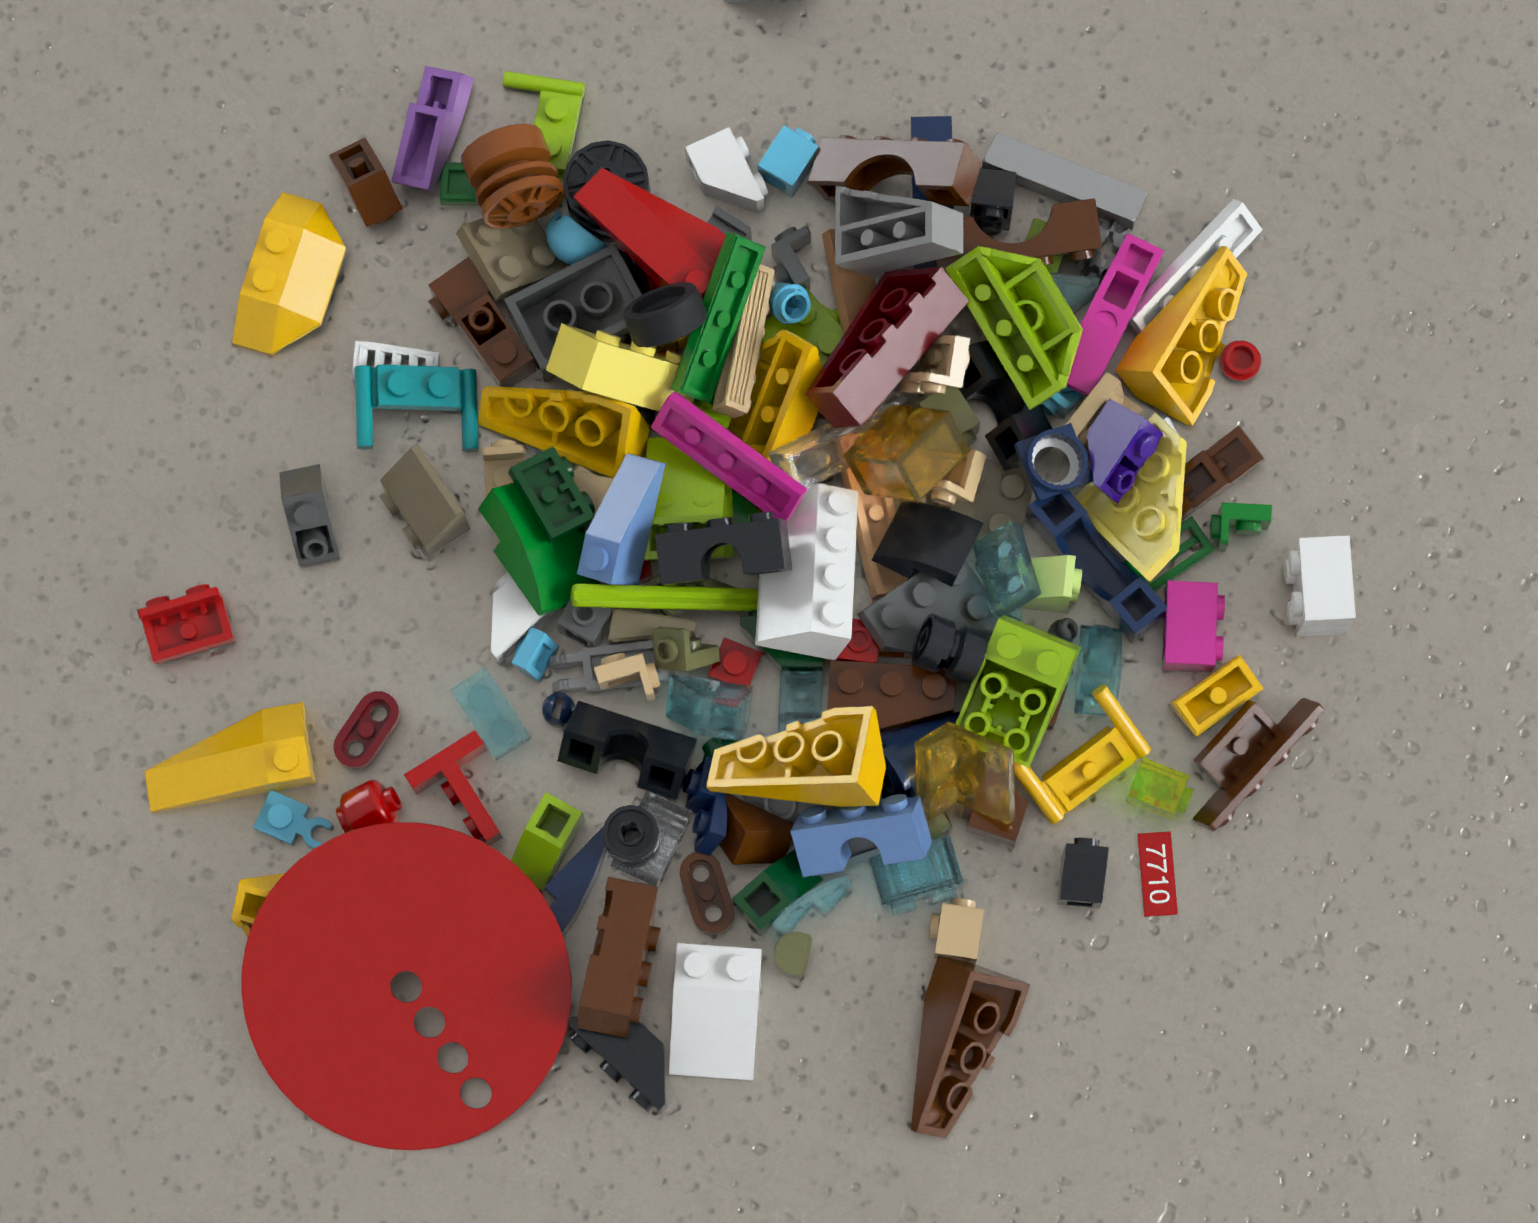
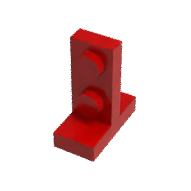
[404,730,503,846]

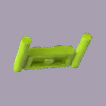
[503,71,585,187]

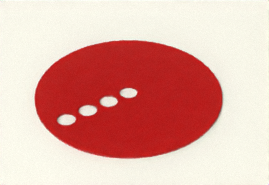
[241,822,572,1150]

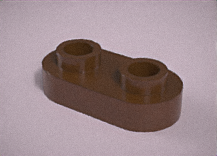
[680,852,735,935]

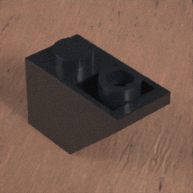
[970,168,1016,234]
[1057,837,1109,909]

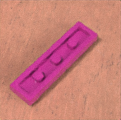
[650,391,808,522]

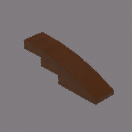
[1181,426,1265,521]

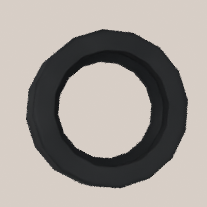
[622,282,707,348]

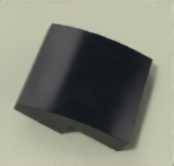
[872,502,983,587]

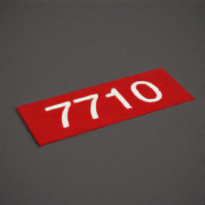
[1137,831,1178,917]

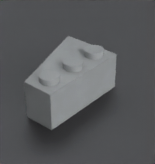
[835,186,963,276]

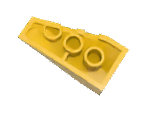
[1115,246,1247,425]
[478,386,649,478]
[706,706,886,807]

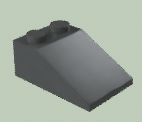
[504,244,642,382]

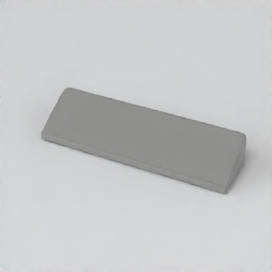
[982,132,1148,230]

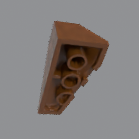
[911,956,1030,1138]

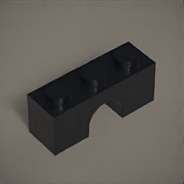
[958,340,1054,471]
[655,512,792,586]
[557,701,697,800]

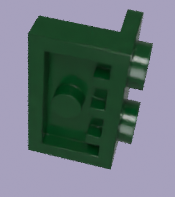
[508,446,595,544]

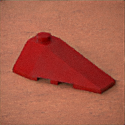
[572,168,725,300]

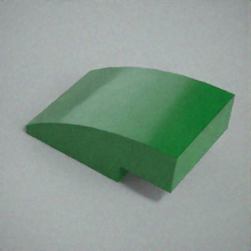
[478,482,600,616]

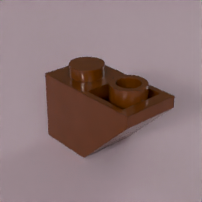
[453,293,537,387]

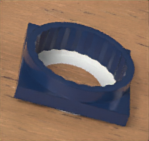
[1014,423,1093,502]

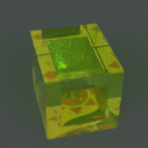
[1125,757,1193,820]

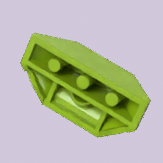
[945,246,1083,410]

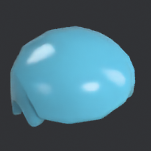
[546,211,609,266]

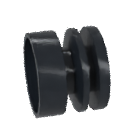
[563,140,650,243]

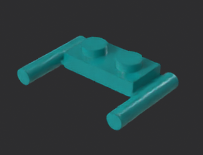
[355,365,479,452]

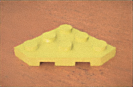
[1075,412,1187,581]

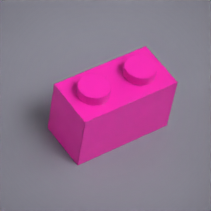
[1162,580,1225,673]

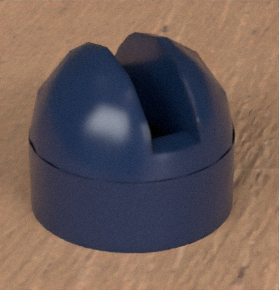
[542,693,575,728]

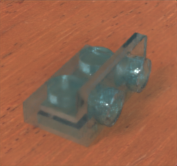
[973,520,1041,621]

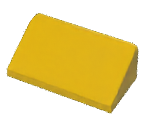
[1168,654,1264,737]

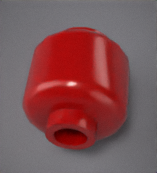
[336,780,402,833]

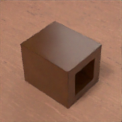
[428,257,495,327]

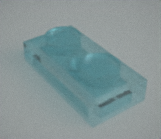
[451,667,531,761]

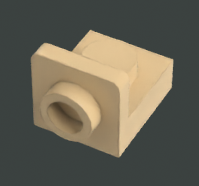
[482,440,526,496]

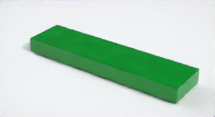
[671,232,766,404]

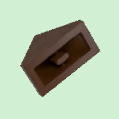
[719,793,794,865]

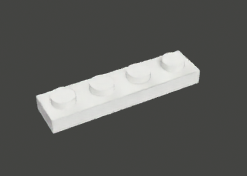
[1129,199,1262,334]

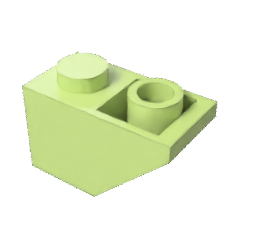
[1017,555,1082,614]

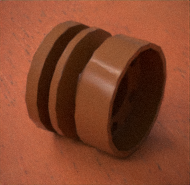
[461,123,565,229]

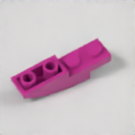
[1066,233,1164,396]

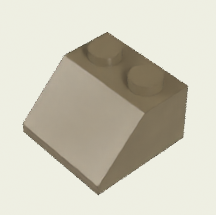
[380,443,470,556]

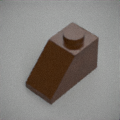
[329,138,403,227]

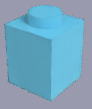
[758,125,818,198]

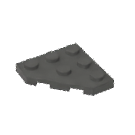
[857,560,1003,654]

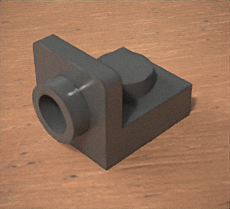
[557,598,612,648]

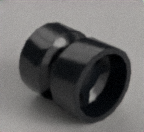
[912,613,988,685]
[603,805,660,868]

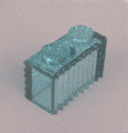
[868,835,964,915]

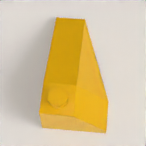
[145,702,316,813]

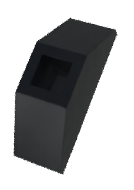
[568,1016,667,1113]

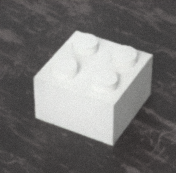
[1284,535,1356,637]

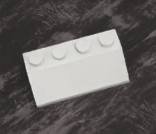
[755,483,858,660]

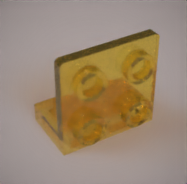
[915,722,1015,824]

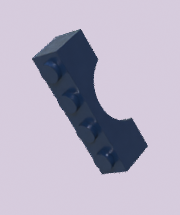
[1026,480,1168,643]

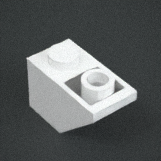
[685,127,768,213]

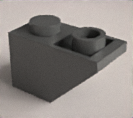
[279,464,340,567]

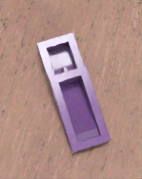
[391,66,474,191]

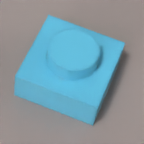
[512,627,559,682]

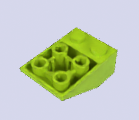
[644,437,734,562]
[951,615,1082,768]

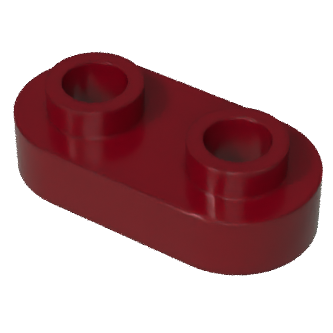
[333,691,400,770]

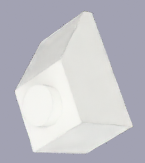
[491,572,560,665]

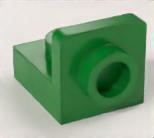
[1210,502,1272,551]

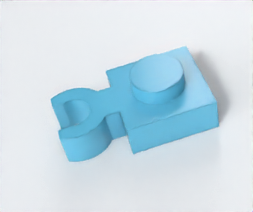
[253,789,334,849]

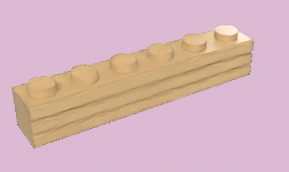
[712,264,775,418]

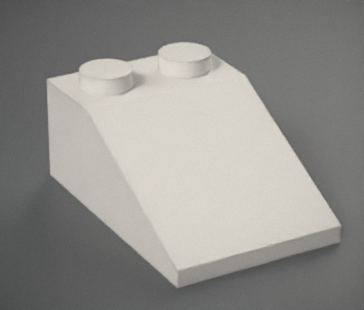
[669,943,762,1081]

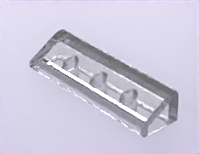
[768,390,925,488]

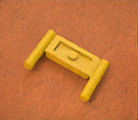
[1004,684,1151,824]

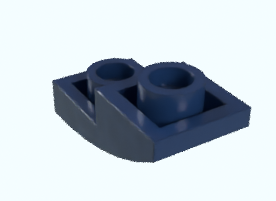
[683,756,727,856]

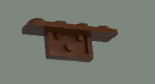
[1193,698,1325,831]

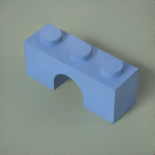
[790,794,932,877]

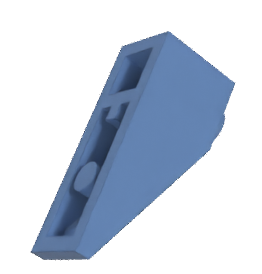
[577,453,665,585]

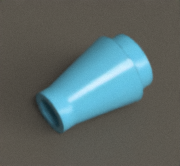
[769,281,811,324]

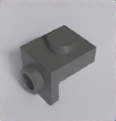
[771,226,811,289]

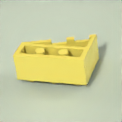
[546,323,694,411]

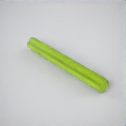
[571,584,758,611]

